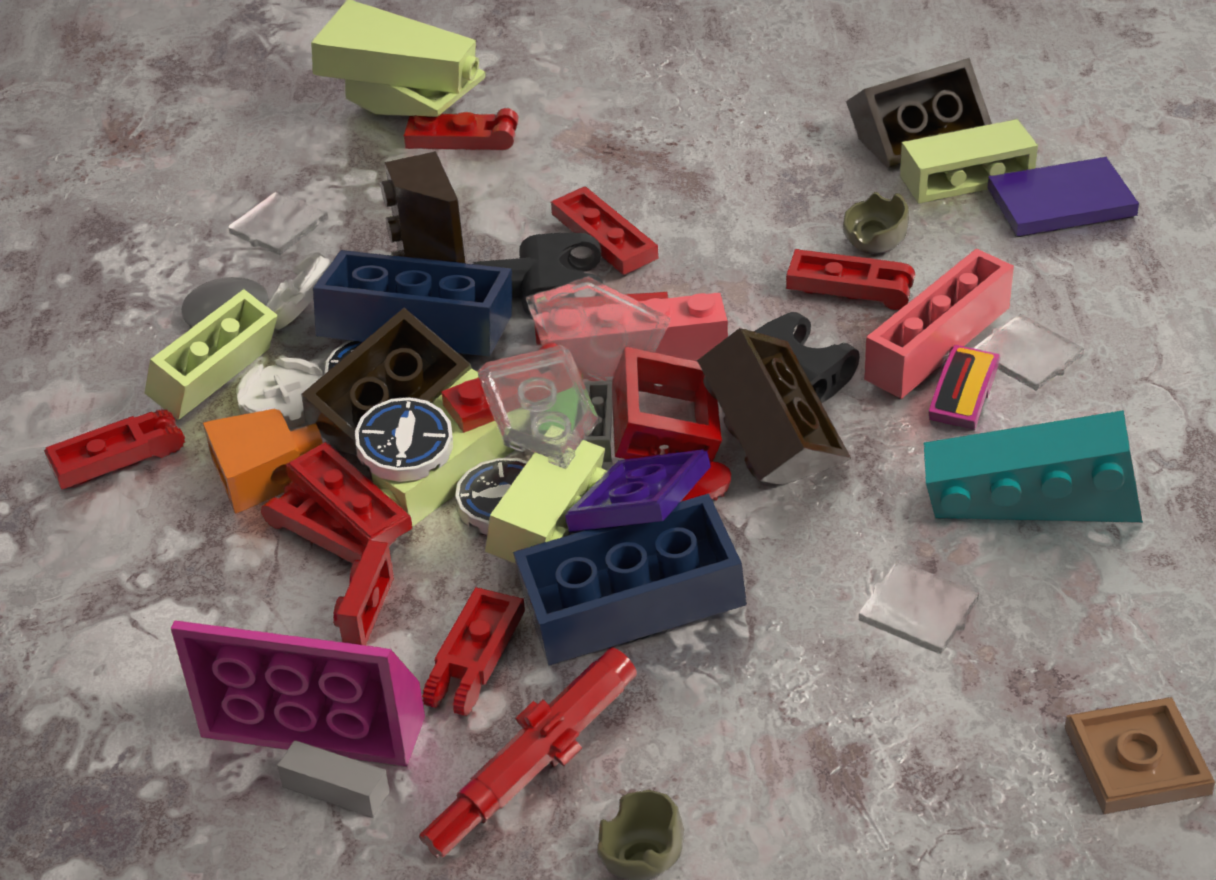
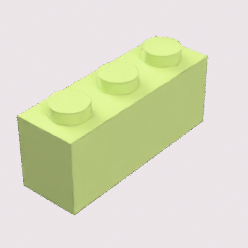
[900,119,1038,204]
[144,289,278,420]
[485,428,607,564]

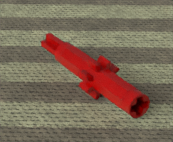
[419,648,637,858]

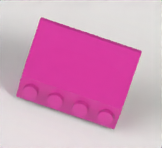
[170,620,425,767]

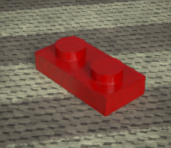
[333,540,394,646]

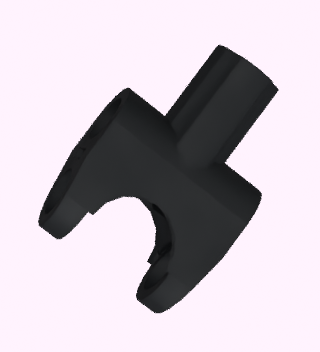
[473,233,605,317]
[754,312,860,403]

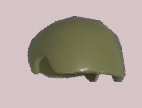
[843,192,909,253]
[597,790,684,880]

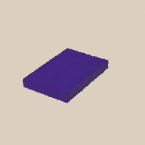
[987,156,1139,236]
[565,450,711,532]

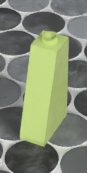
[311,0,479,94]
[371,368,532,527]

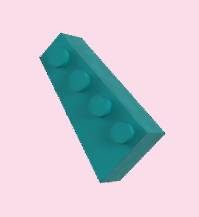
[924,410,1143,523]

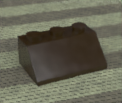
[846,58,992,168]
[380,151,465,263]
[301,308,471,455]
[697,328,851,485]

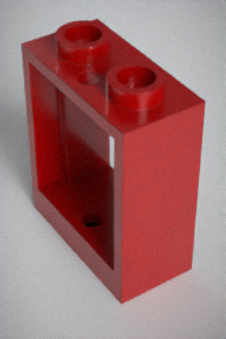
[612,347,722,461]

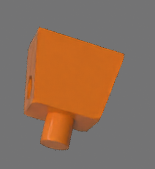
[203,409,323,514]

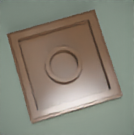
[1065,697,1215,815]

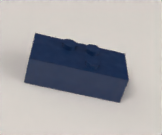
[313,250,512,357]
[513,494,747,666]

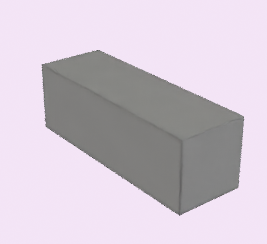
[581,381,614,462]
[277,740,390,818]

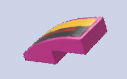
[928,345,1000,430]

